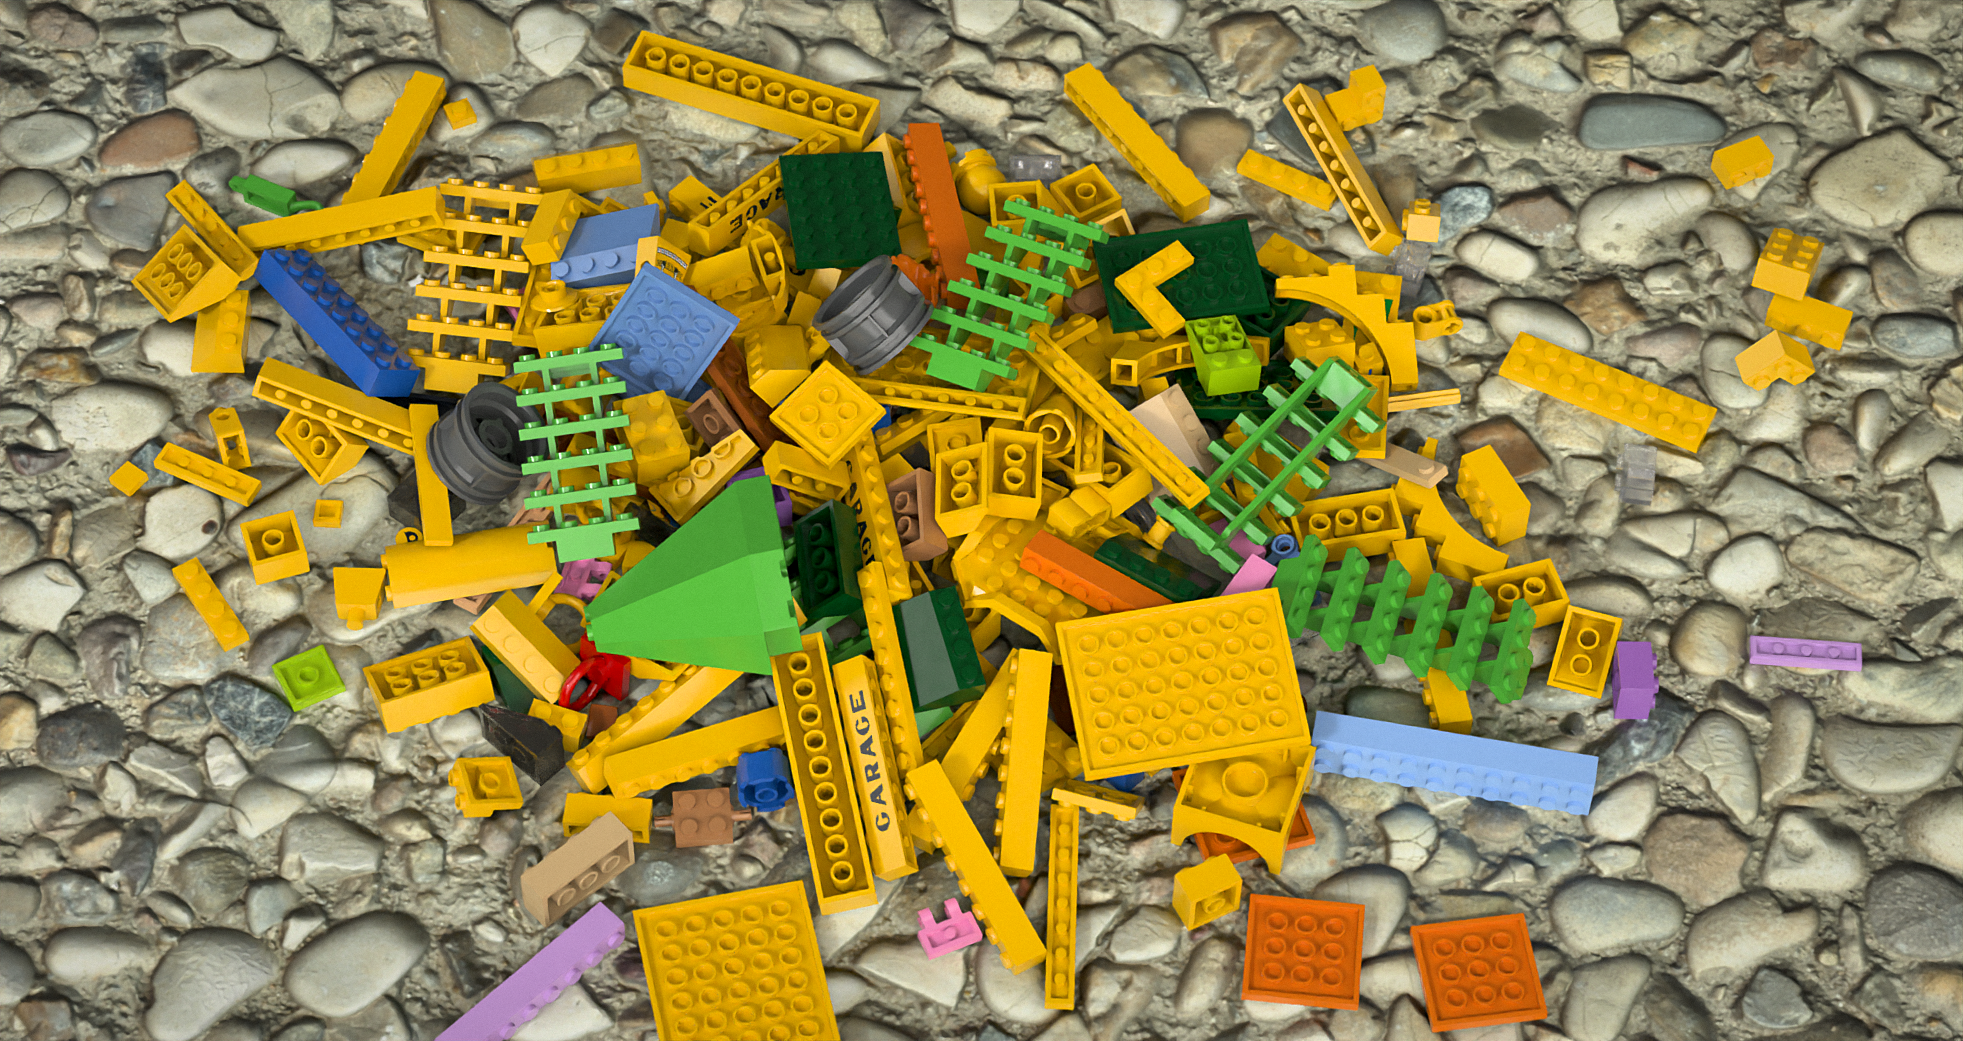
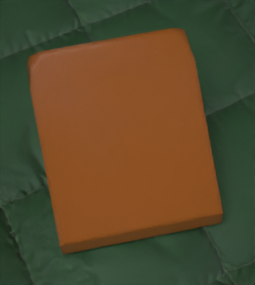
[586,704,619,739]

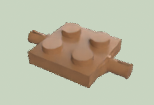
[654,787,752,848]

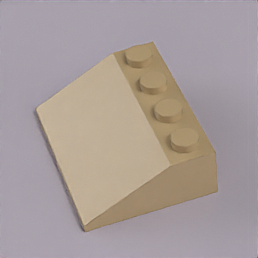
[1109,383,1232,515]

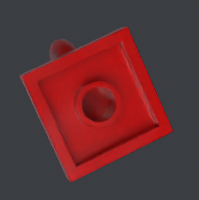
[558,632,631,712]

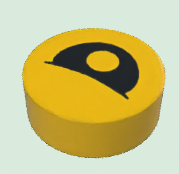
[395,527,423,544]

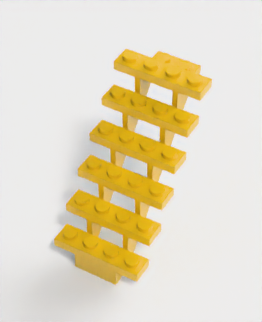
[404,178,545,394]

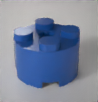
[736,748,794,812]

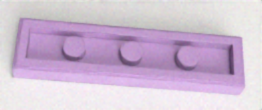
[1749,635,1862,672]

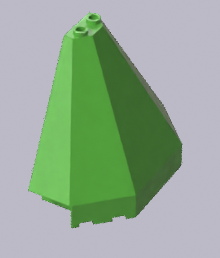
[583,475,803,676]

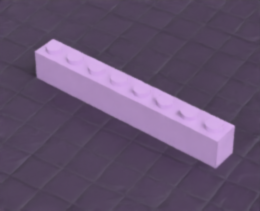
[433,902,625,1041]

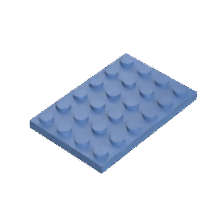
[589,262,740,400]

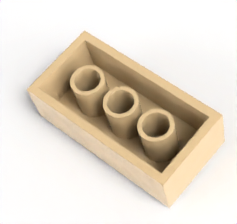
[520,811,635,928]

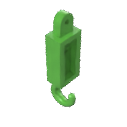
[229,174,325,217]

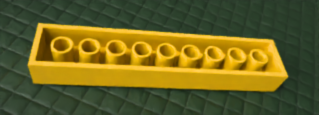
[622,30,880,153]
[770,632,878,916]

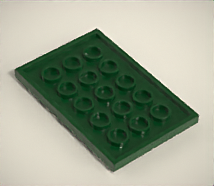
[778,151,902,270]
[1091,219,1270,334]
[1174,360,1340,422]

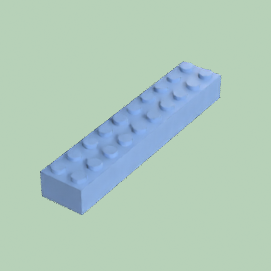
[1311,711,1599,815]

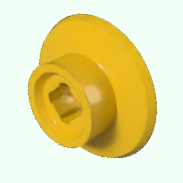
[532,280,579,312]

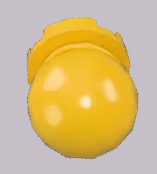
[950,149,1007,216]

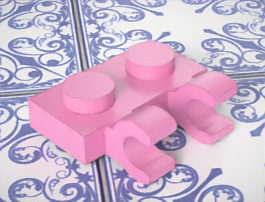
[554,558,613,602]
[917,897,983,960]

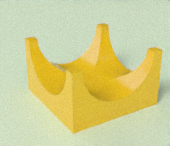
[1171,745,1317,875]

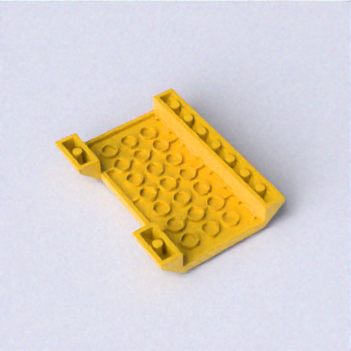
[822,307,1052,422]

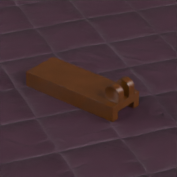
[1048,665,1076,736]

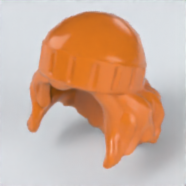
[891,254,941,327]

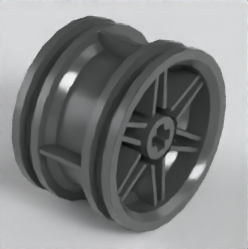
[812,254,934,376]
[426,382,550,506]

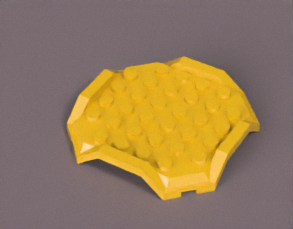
[951,508,1149,665]

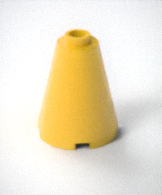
[1023,393,1077,459]

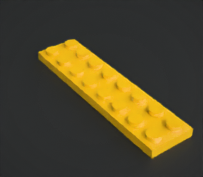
[1499,331,1717,453]

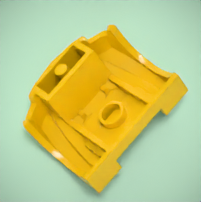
[702,221,791,347]

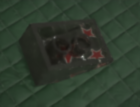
[478,703,565,786]

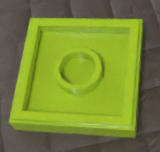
[271,644,346,712]

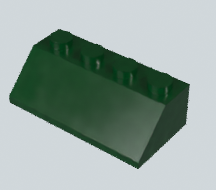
[793,499,863,619]

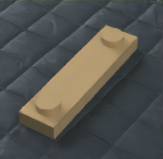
[1354,442,1448,489]

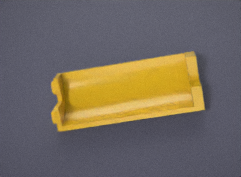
[380,520,557,609]

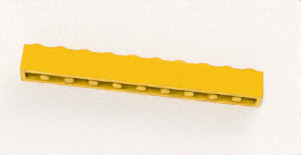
[566,596,807,795]

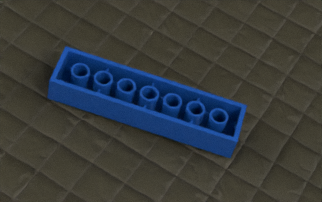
[253,248,421,397]

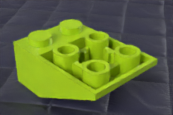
[1185,315,1262,396]

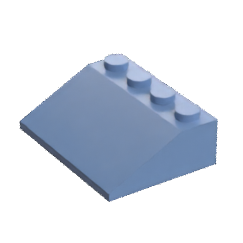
[551,203,660,289]

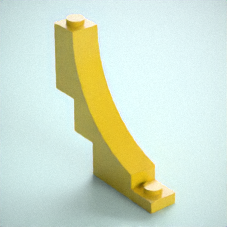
[786,267,860,330]

